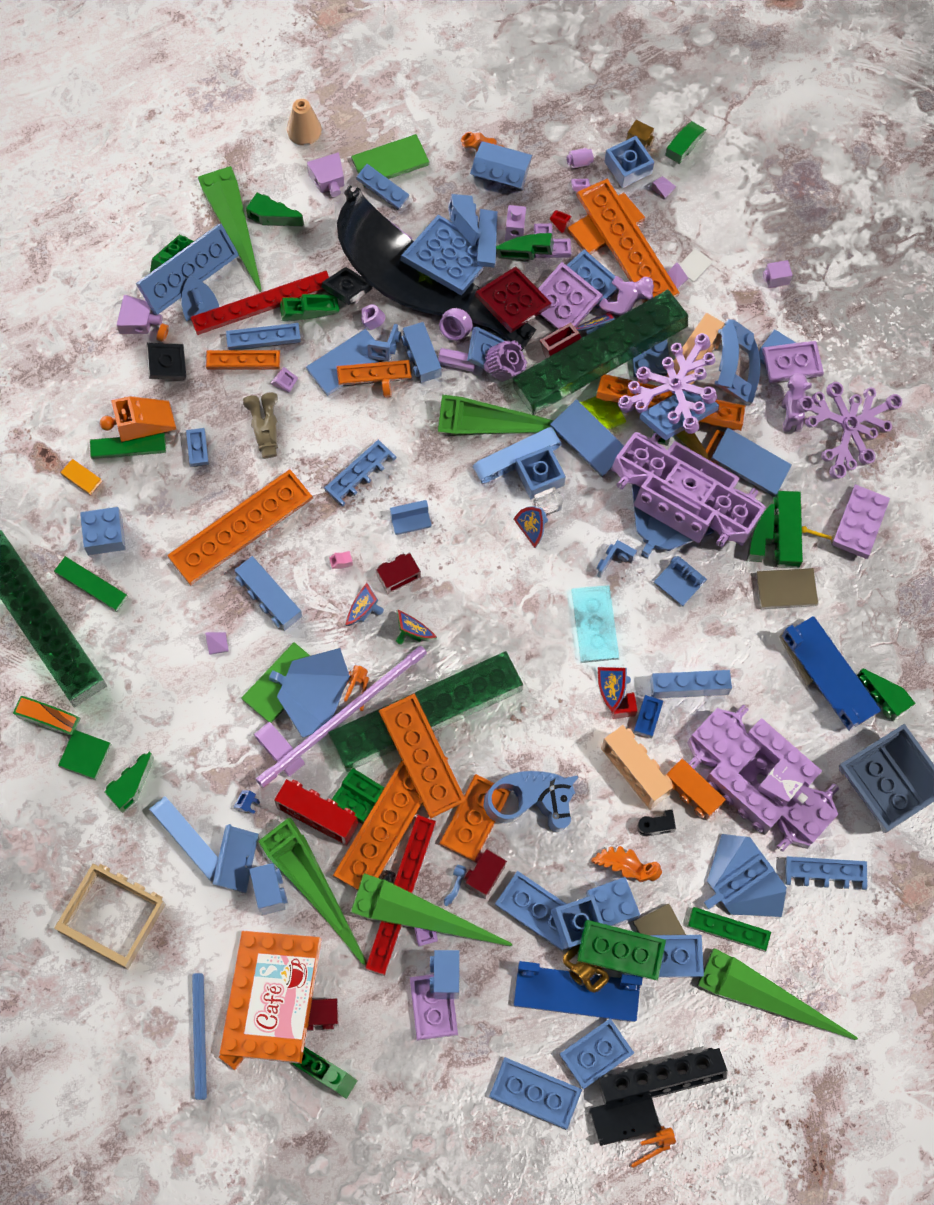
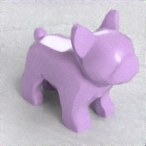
[599,276,655,320]
[782,373,812,432]

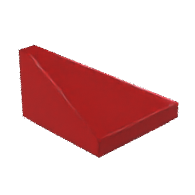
[550,210,572,233]

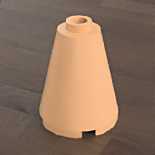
[287,99,321,145]

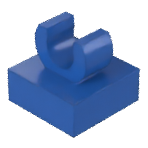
[233,790,260,813]

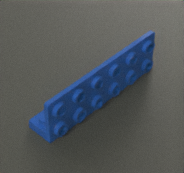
[782,616,881,731]
[514,961,643,1022]

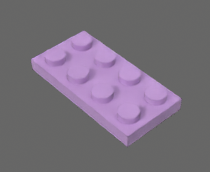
[832,484,890,559]

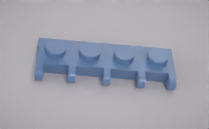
[324,440,397,507]
[785,856,867,890]

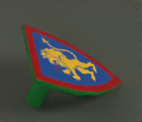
[396,610,437,645]

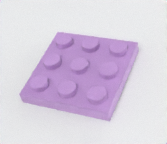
[538,262,603,329]

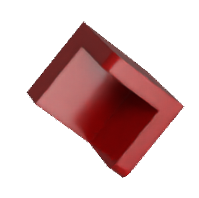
[611,692,638,719]

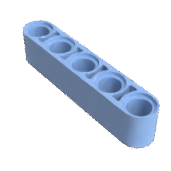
[473,427,562,483]
[150,796,218,882]

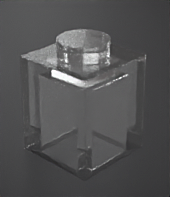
[533,487,564,516]

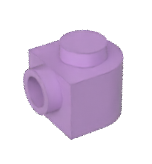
[361,304,385,330]

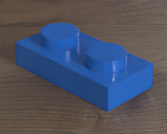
[633,695,663,738]

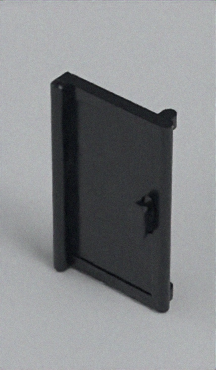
[589,1099,661,1146]

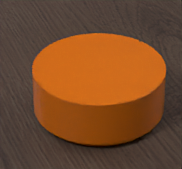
[156,323,169,342]
[382,379,392,398]

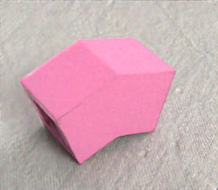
[329,551,353,569]

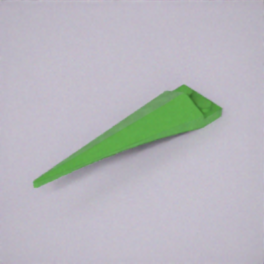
[198,166,262,292]
[438,394,556,434]
[258,818,367,965]
[350,873,512,946]
[697,948,858,1040]

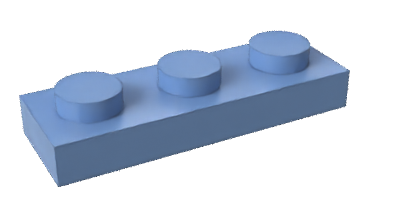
[356,164,409,210]

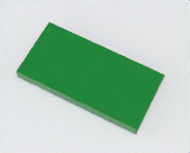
[577,920,666,981]

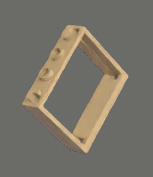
[54,864,166,969]

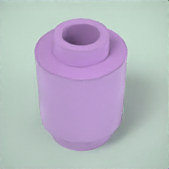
[566,148,594,169]

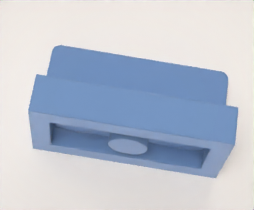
[390,500,432,535]

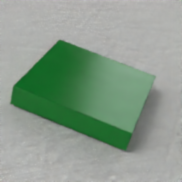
[58,730,112,780]

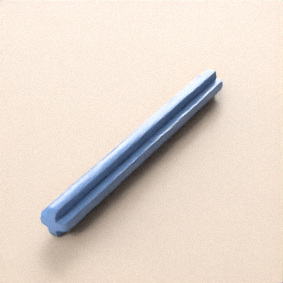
[192,973,207,1100]

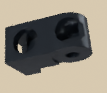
[637,809,676,836]

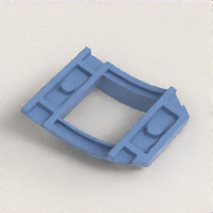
[715,319,761,406]

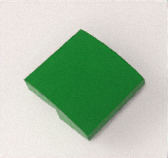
[332,768,385,825]

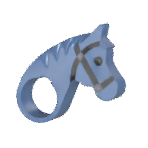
[484,771,578,832]

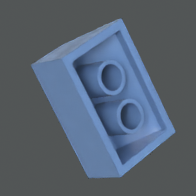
[470,141,533,190]

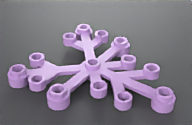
[618,333,717,434]
[797,382,902,479]

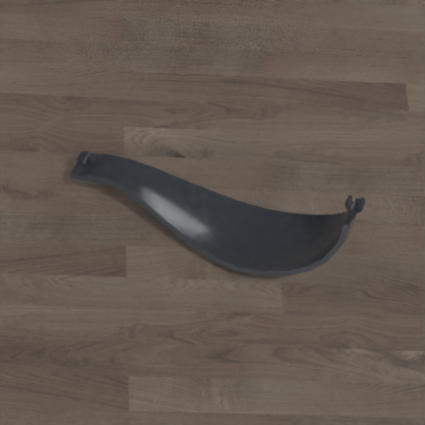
[337,185,537,351]

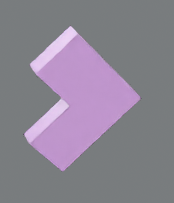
[534,223,571,258]

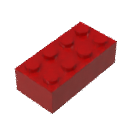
[274,779,358,846]

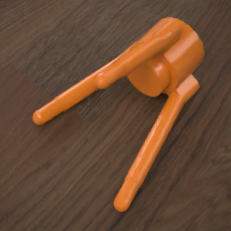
[344,665,369,711]
[631,1126,676,1168]

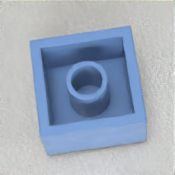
[604,136,654,188]
[515,445,566,500]
[80,507,126,555]
[249,863,288,916]
[586,877,640,927]
[551,895,604,949]
[430,950,459,999]

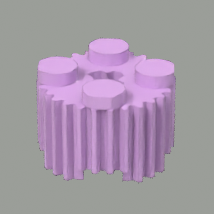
[484,340,528,382]

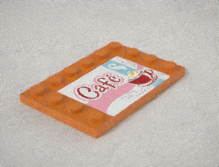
[220,931,322,1064]

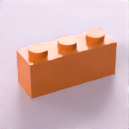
[666,758,726,820]

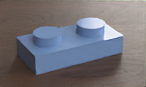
[186,428,209,467]

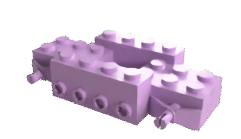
[611,432,766,547]
[687,705,839,852]

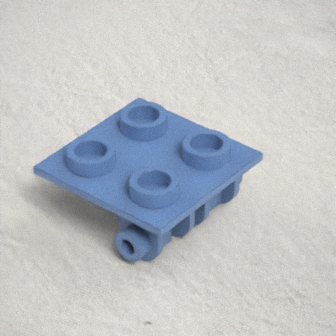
[654,556,707,606]

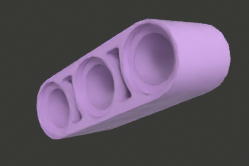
[254,722,305,777]

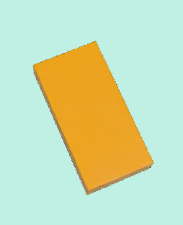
[60,459,102,495]

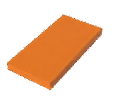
[567,192,645,255]
[439,774,511,862]

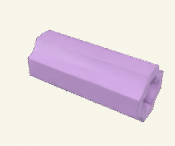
[438,348,475,372]

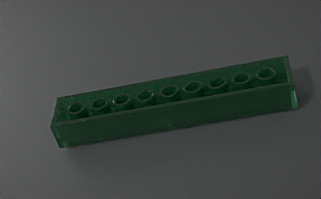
[512,289,688,415]
[0,530,107,708]
[328,651,523,773]

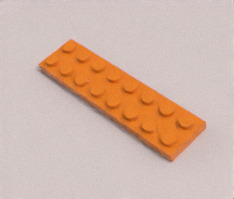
[576,178,680,309]
[596,374,745,431]
[167,469,313,586]
[333,757,448,891]

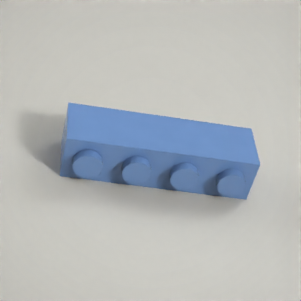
[235,556,302,631]
[650,670,732,699]

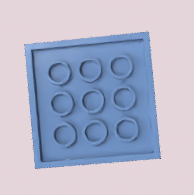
[400,215,497,295]

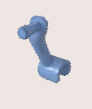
[444,865,466,906]

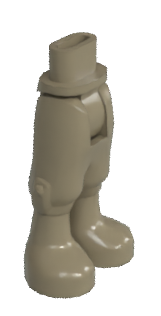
[243,392,278,458]

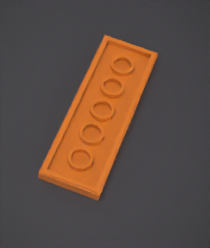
[379,693,466,819]

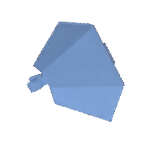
[632,484,714,559]
[269,648,350,738]
[704,834,787,917]

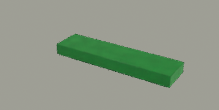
[90,433,166,459]
[54,556,128,612]
[687,907,771,952]

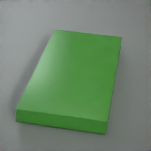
[351,134,429,187]
[241,642,310,723]

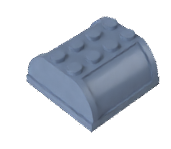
[839,724,934,833]

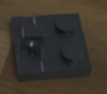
[322,267,373,305]
[146,342,186,380]

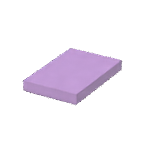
[762,341,824,383]
[410,974,458,1041]

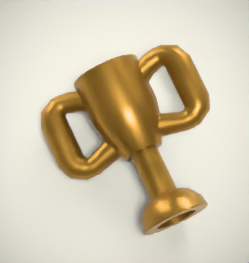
[562,945,609,993]

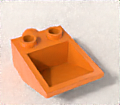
[99,396,177,442]

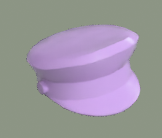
[439,308,473,341]

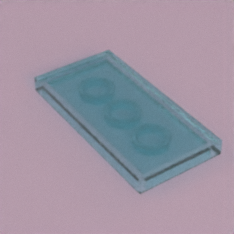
[571,585,619,663]

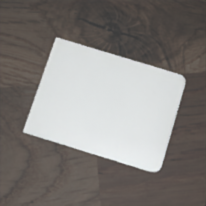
[680,249,713,282]

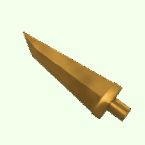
[675,430,709,460]

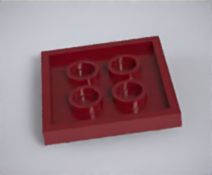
[475,266,552,333]

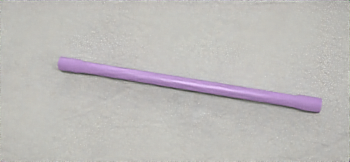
[256,646,427,788]

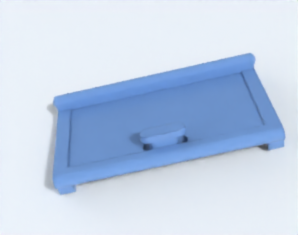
[213,824,259,893]

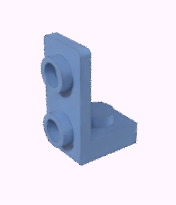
[367,324,401,361]
[596,540,637,578]

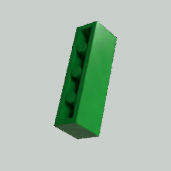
[772,491,803,569]

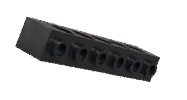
[599,1048,728,1110]

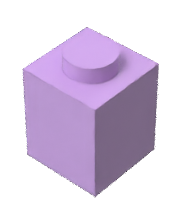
[763,260,793,288]

